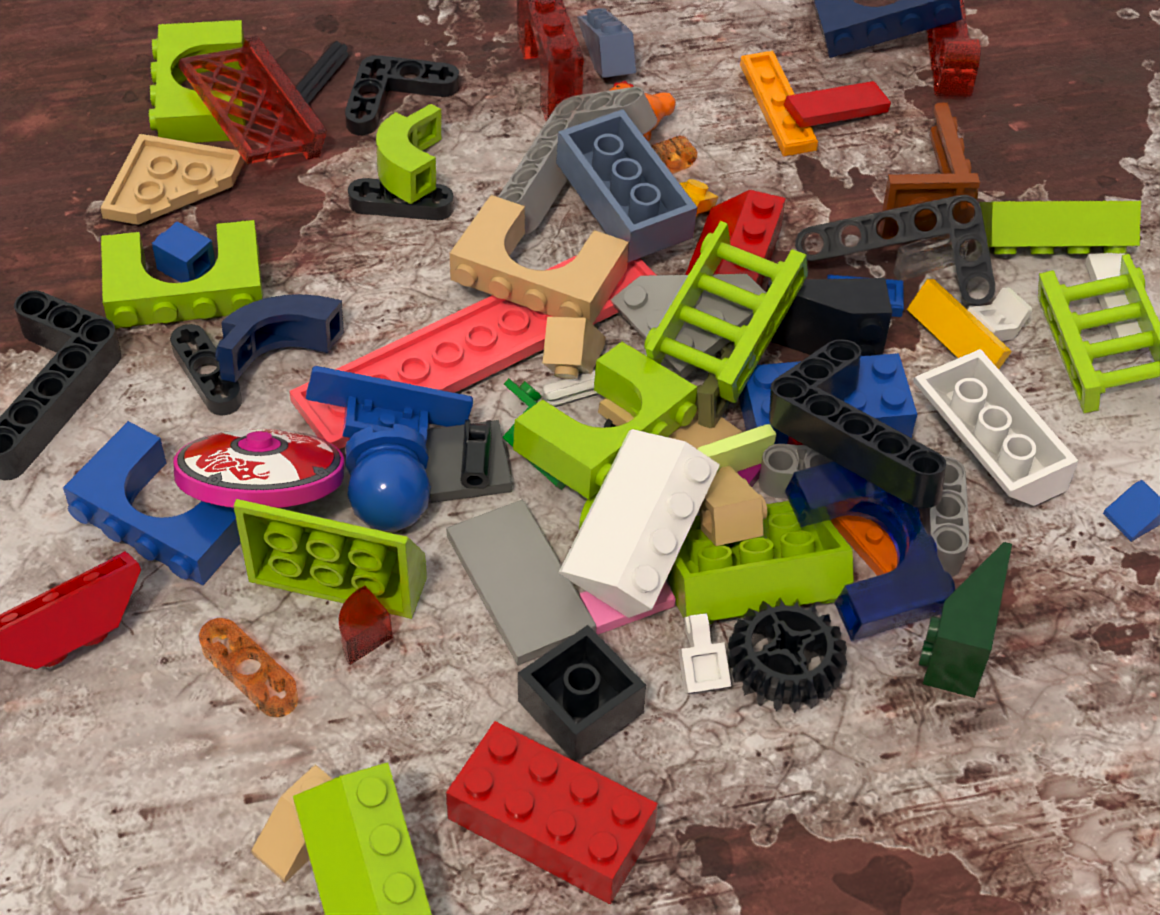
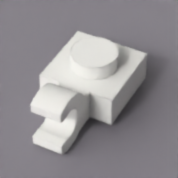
[678,613,731,693]

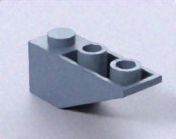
[577,8,636,78]

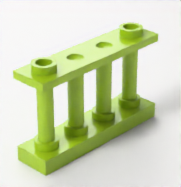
[644,221,808,403]
[1038,254,1160,414]

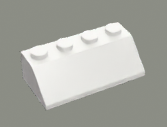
[914,349,1078,506]
[558,429,720,618]

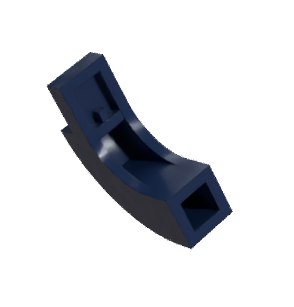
[215,294,344,382]

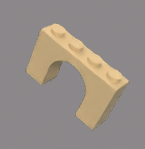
[449,195,629,324]

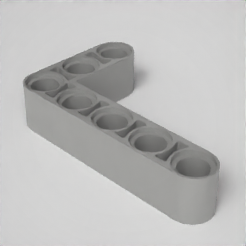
[498,87,658,236]
[759,444,969,578]

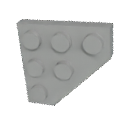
[610,274,766,378]

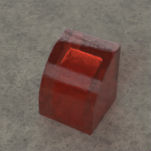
[339,585,393,665]

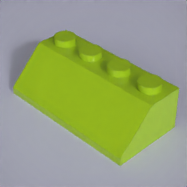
[979,201,1141,254]
[293,762,432,915]

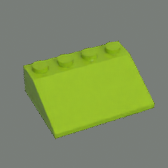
[668,497,854,624]
[233,499,427,619]

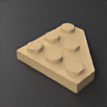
[100,134,244,225]

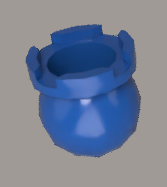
[345,424,431,532]

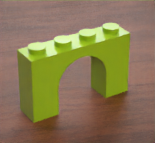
[149,20,246,143]
[101,220,263,328]
[513,342,697,499]

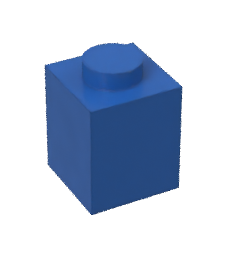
[152,221,216,283]

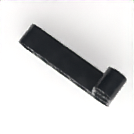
[795,195,996,305]
[0,290,121,481]
[769,339,946,508]

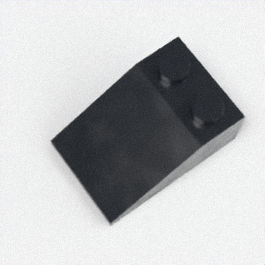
[766,278,892,356]

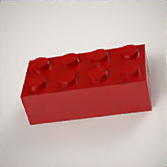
[446,721,658,905]

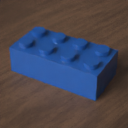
[738,353,918,444]

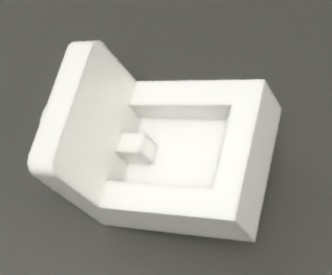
[967,287,1032,341]

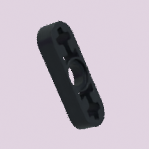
[348,178,454,221]
[170,324,242,416]

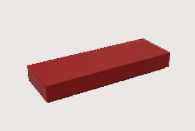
[783,81,891,128]

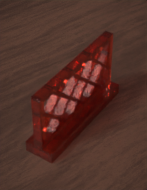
[178,36,327,164]

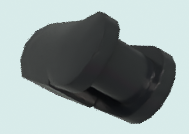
[460,419,492,489]

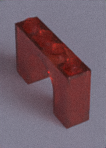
[517,0,584,122]

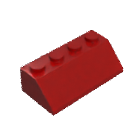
[685,190,786,287]

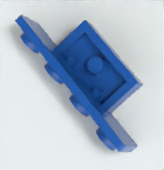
[306,366,473,445]

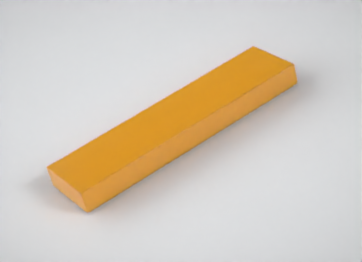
[740,51,818,156]

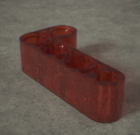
[926,0,981,97]

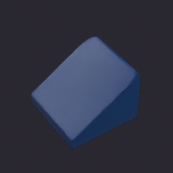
[1103,480,1160,542]

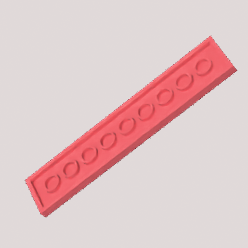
[289,255,656,449]

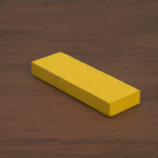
[907,279,1012,369]

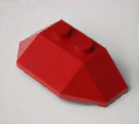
[0,551,141,669]

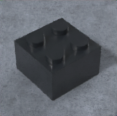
[518,625,646,762]

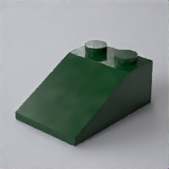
[918,542,1012,698]

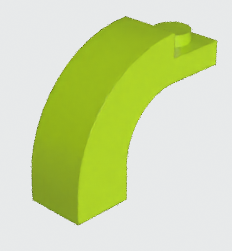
[376,104,441,204]

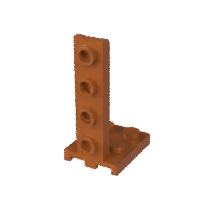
[879,103,980,243]

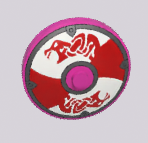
[173,429,344,508]

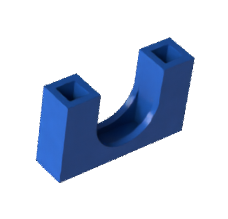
[63,421,241,586]

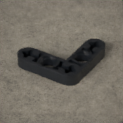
[345,55,460,136]

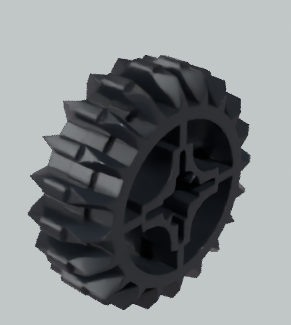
[727,598,847,713]

